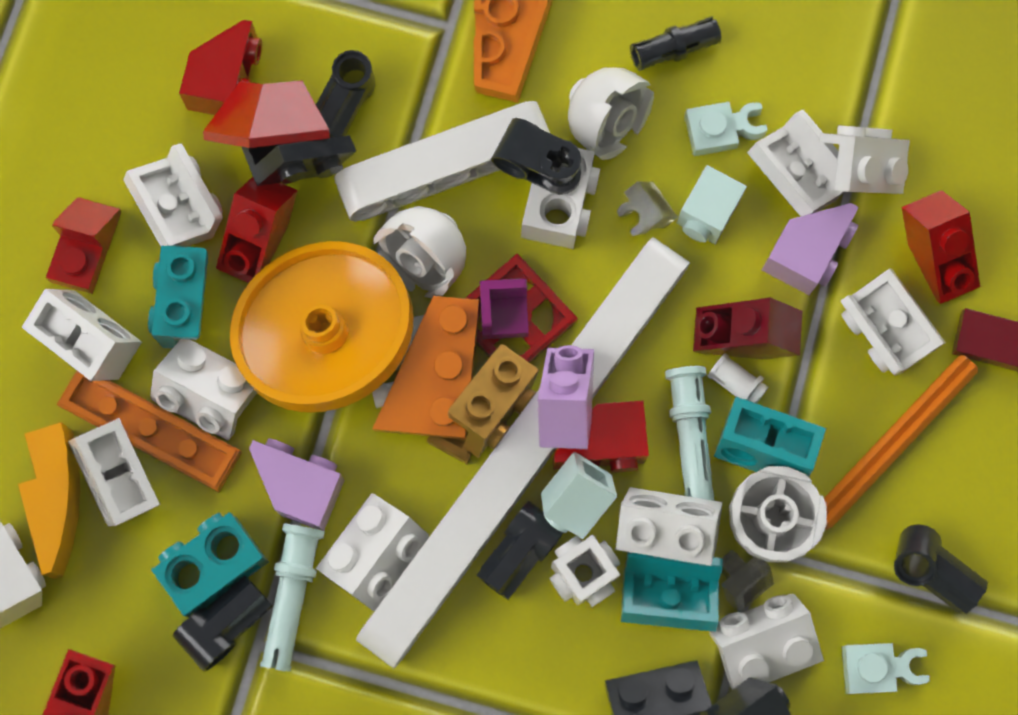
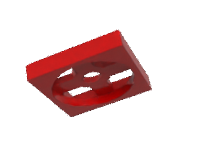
[465,253,578,363]

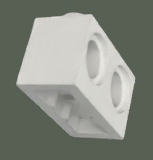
[521,148,600,249]
[22,289,142,381]
[68,418,160,527]
[616,487,723,566]

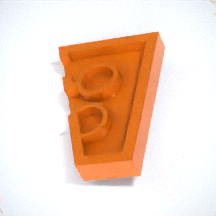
[474,0,553,103]
[372,296,480,440]

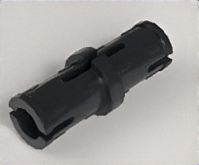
[630,16,721,71]

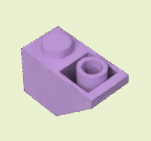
[762,203,859,295]
[538,345,594,449]
[249,438,345,531]

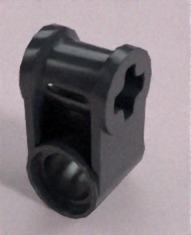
[491,118,581,195]

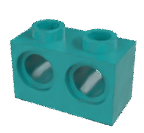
[713,397,826,477]
[151,512,269,618]

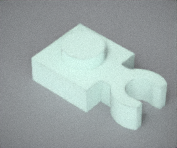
[684,102,768,156]
[842,643,930,694]

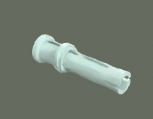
[665,366,715,501]
[260,523,325,672]

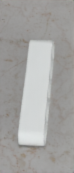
[334,101,550,221]

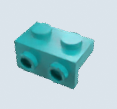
[148,245,208,348]
[621,552,723,632]

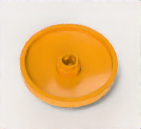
[230,241,414,412]

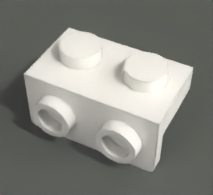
[747,110,845,216]
[819,125,910,194]
[123,143,223,247]
[841,269,946,376]
[150,339,257,440]
[316,493,429,611]
[709,594,824,690]

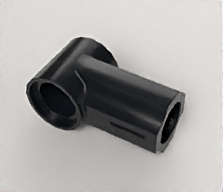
[316,50,376,138]
[476,501,564,600]
[894,524,988,614]
[172,575,273,672]

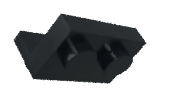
[242,135,357,186]
[605,660,712,715]

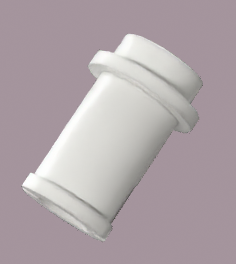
[707,353,769,404]

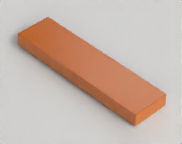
[56,371,242,493]

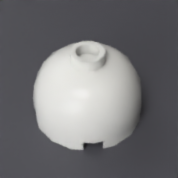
[568,67,654,160]
[374,206,466,298]
[729,466,827,562]

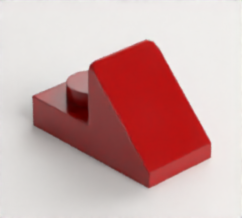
[45,197,122,294]

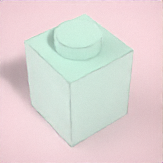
[676,165,747,244]
[541,452,617,539]

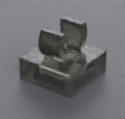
[617,181,678,235]
[721,550,774,612]

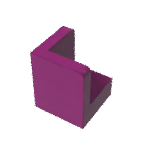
[480,279,529,339]

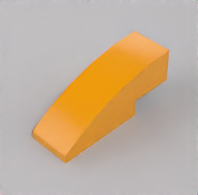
[18,422,81,579]

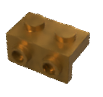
[448,345,539,458]

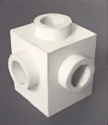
[549,535,620,607]

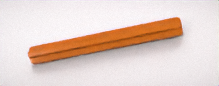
[824,355,978,530]

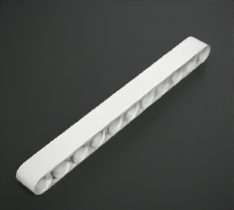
[356,237,690,669]

